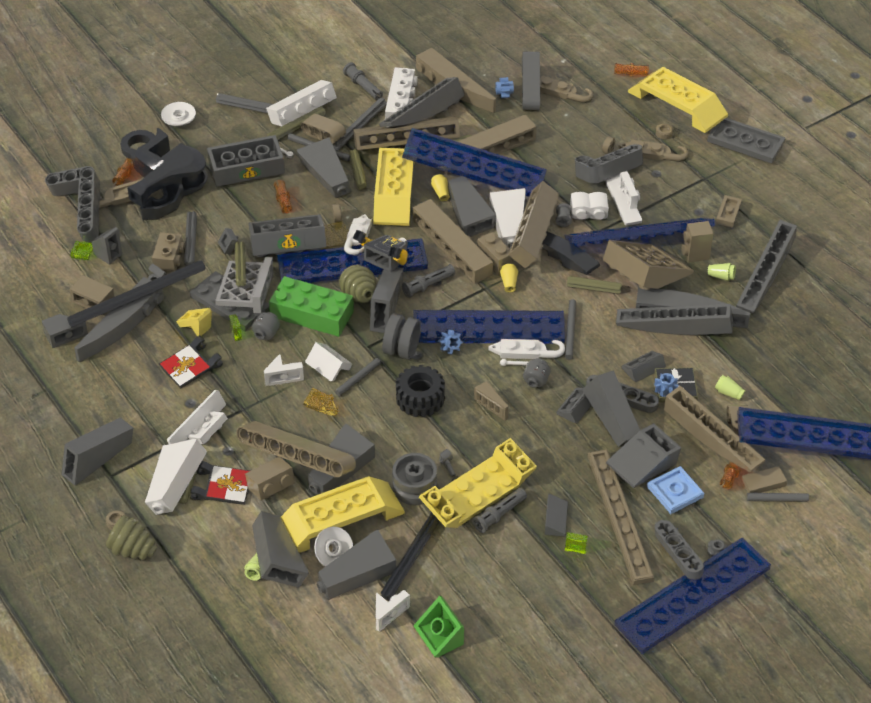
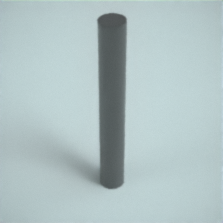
[335,358,381,396]
[747,493,809,501]

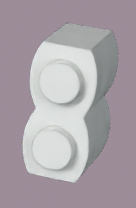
[570,192,609,220]

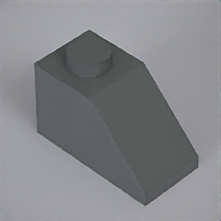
[92,227,123,265]
[42,314,88,348]

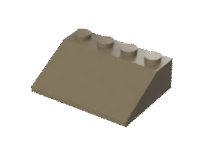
[603,240,694,290]

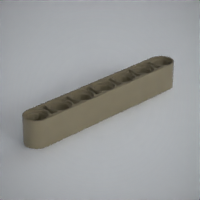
[236,421,356,477]

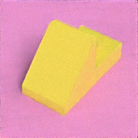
[176,308,212,336]

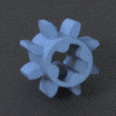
[495,77,514,98]
[438,330,463,354]
[654,373,679,397]

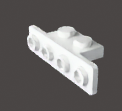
[605,171,642,226]
[167,390,228,444]

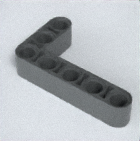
[45,166,100,245]

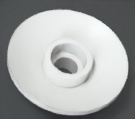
[161,102,196,126]
[314,527,353,567]

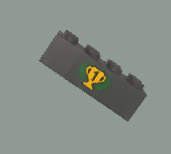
[207,135,285,187]
[248,214,326,257]

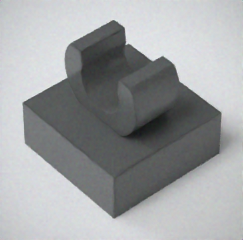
[218,228,240,254]
[148,263,167,280]

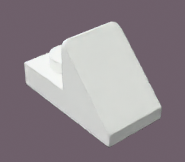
[264,354,304,386]
[376,590,410,632]

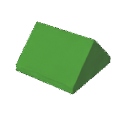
[413,596,464,658]

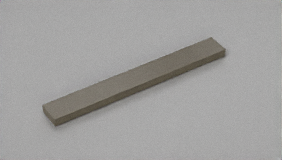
[588,450,654,585]

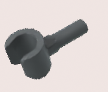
[439,449,456,477]

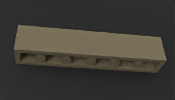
[436,114,536,175]
[353,117,460,150]
[509,181,559,268]
[413,199,494,284]

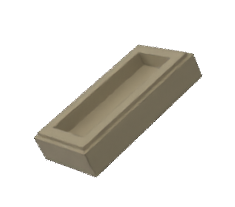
[741,466,787,493]

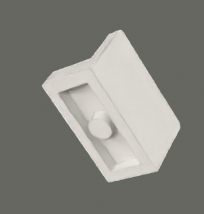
[305,342,352,381]

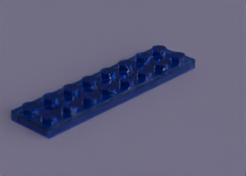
[402,128,547,197]
[564,217,715,246]
[277,238,428,283]
[413,310,565,344]
[737,407,871,459]
[614,538,771,654]

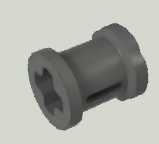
[556,203,572,227]

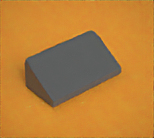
[621,351,666,382]
[556,388,592,423]
[545,494,568,536]

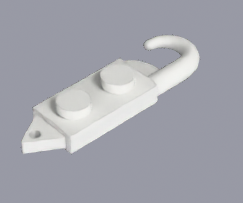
[344,214,372,255]
[488,339,565,359]

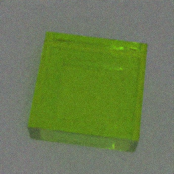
[70,241,93,260]
[229,314,242,341]
[565,532,588,554]

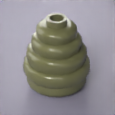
[339,265,376,303]
[106,515,157,560]

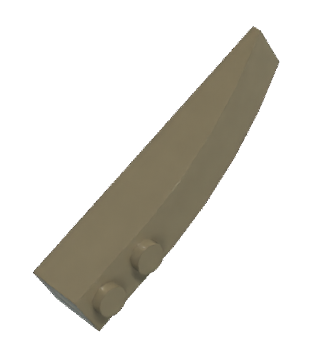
[416,48,496,113]
[664,386,765,472]

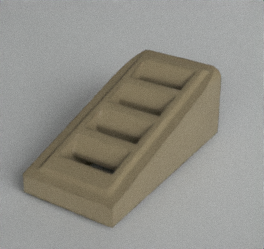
[474,381,509,420]

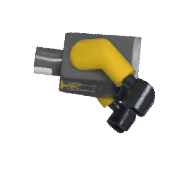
[353,230,408,272]

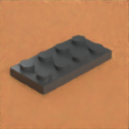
[707,118,785,163]
[190,271,270,331]

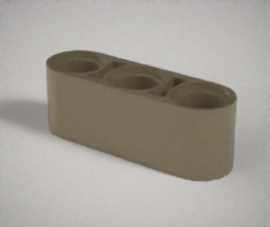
[300,114,346,144]

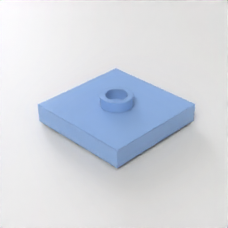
[647,466,704,514]

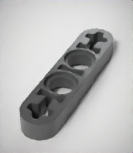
[586,375,659,413]
[654,520,704,580]

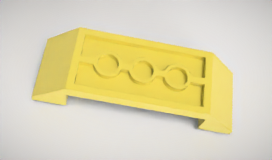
[628,67,728,133]
[373,148,416,226]
[419,438,537,528]
[280,476,405,553]

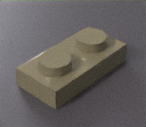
[715,195,742,228]

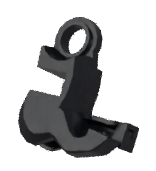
[120,128,208,220]

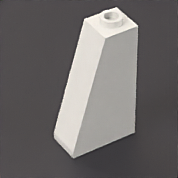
[489,188,526,248]
[145,439,207,515]

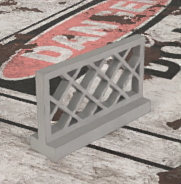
[215,257,273,313]

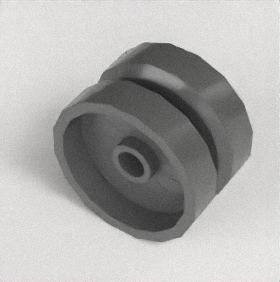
[382,313,421,360]
[392,453,437,505]

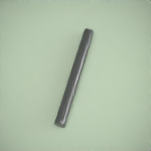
[288,133,350,162]
[565,299,576,360]

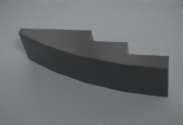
[542,231,600,275]

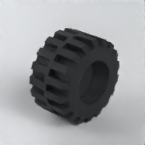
[396,365,445,417]

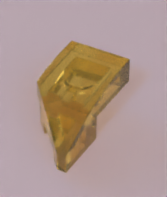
[303,388,339,416]

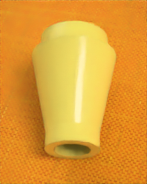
[431,174,450,201]
[500,264,518,292]

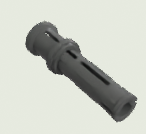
[343,62,383,101]
[402,264,455,298]
[472,488,527,533]

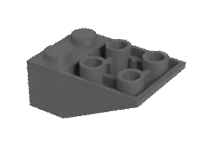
[606,423,681,488]

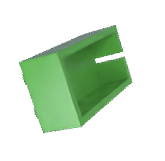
[269,276,354,337]

